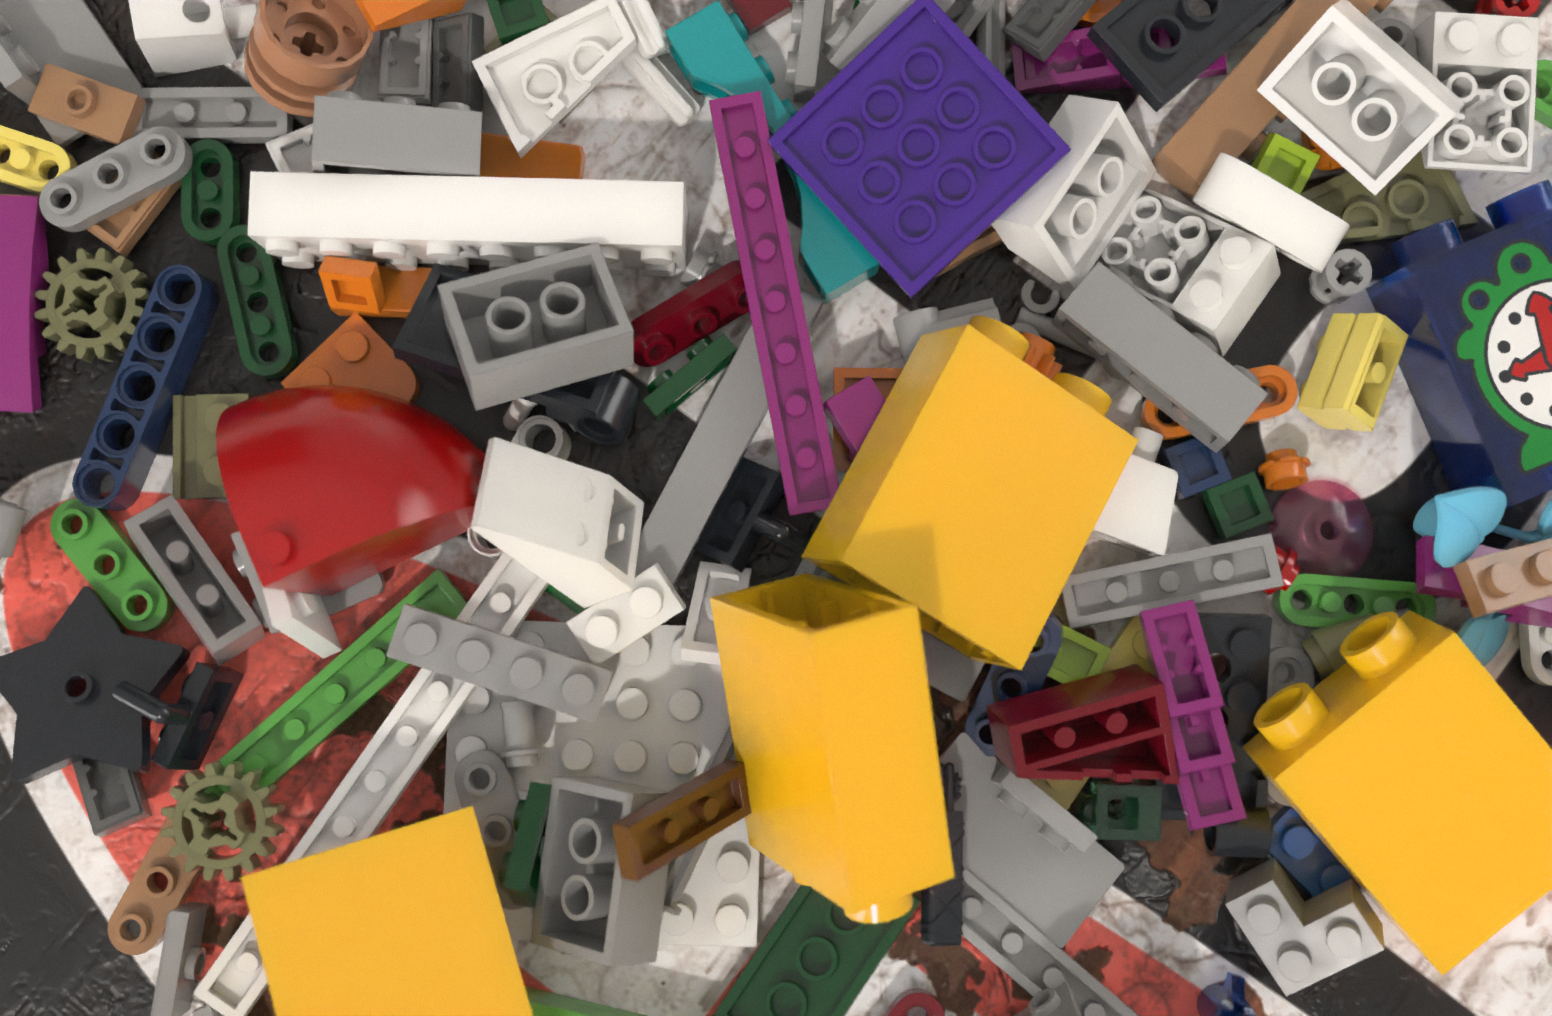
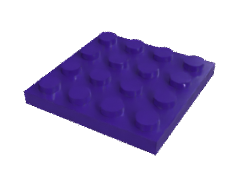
[767,0,1071,299]

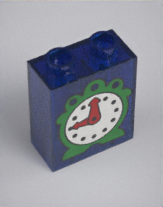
[1366,180,1552,507]

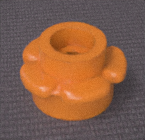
[1258,449,1311,490]

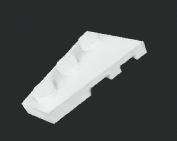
[472,0,637,158]

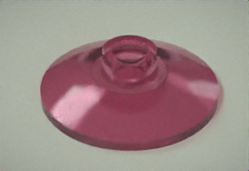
[1269,480,1373,577]

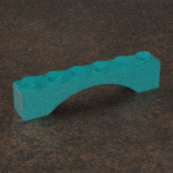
[665,0,879,305]

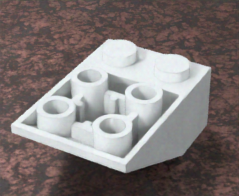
[1412,11,1539,175]
[1090,187,1281,357]
[470,437,644,608]

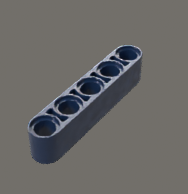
[72,264,220,511]

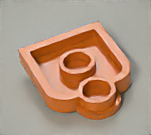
[281,313,420,403]

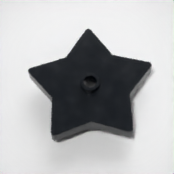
[0,586,191,784]

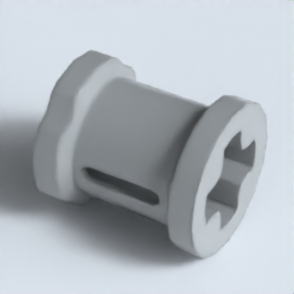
[1308,249,1372,305]

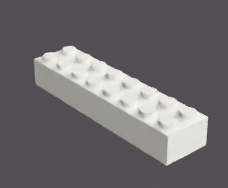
[247,171,689,277]

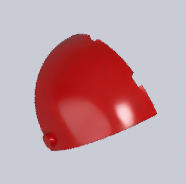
[216,385,486,596]

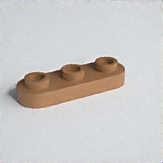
[108,818,222,955]

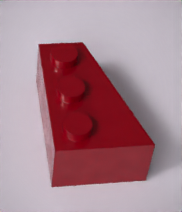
[986,664,1180,784]

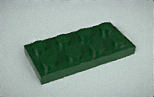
[713,885,921,1016]

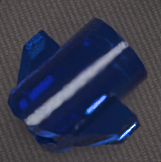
[1197,972,1256,1016]

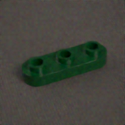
[217,225,298,379]

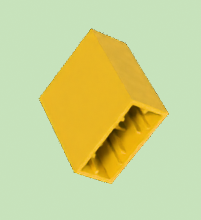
[801,316,1138,670]
[710,573,954,923]
[1241,610,1552,976]
[241,806,533,1016]

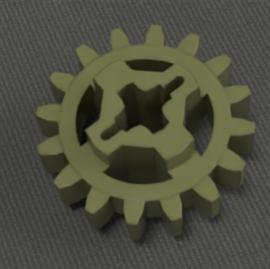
[34,248,151,363]
[160,761,285,881]

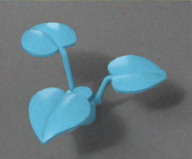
[1413,487,1552,667]

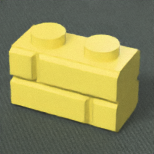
[1297,313,1408,432]

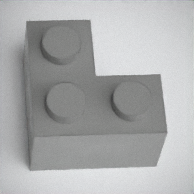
[1225,857,1384,996]

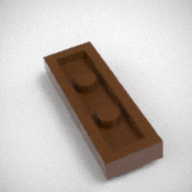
[612,759,751,882]

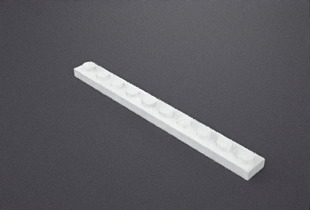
[193,552,549,1016]

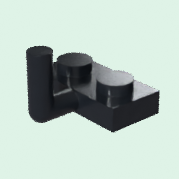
[694,457,811,573]
[112,662,243,770]

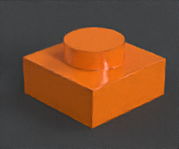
[318,255,386,314]

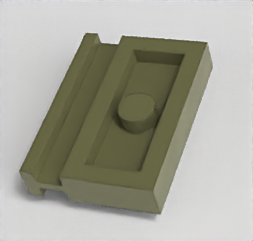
[173,393,254,500]

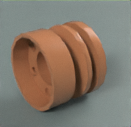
[244,0,373,117]

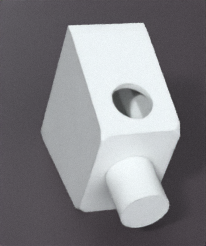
[128,0,257,77]
[1090,427,1178,558]

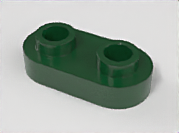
[181,139,240,246]

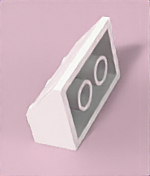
[1257,0,1465,195]
[992,94,1157,291]

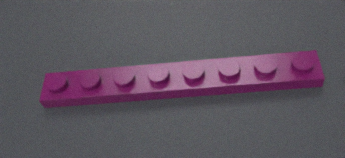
[709,91,839,517]

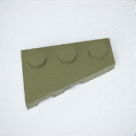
[1300,150,1479,244]

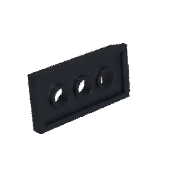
[1086,0,1294,112]
[392,263,640,445]
[1148,612,1272,858]

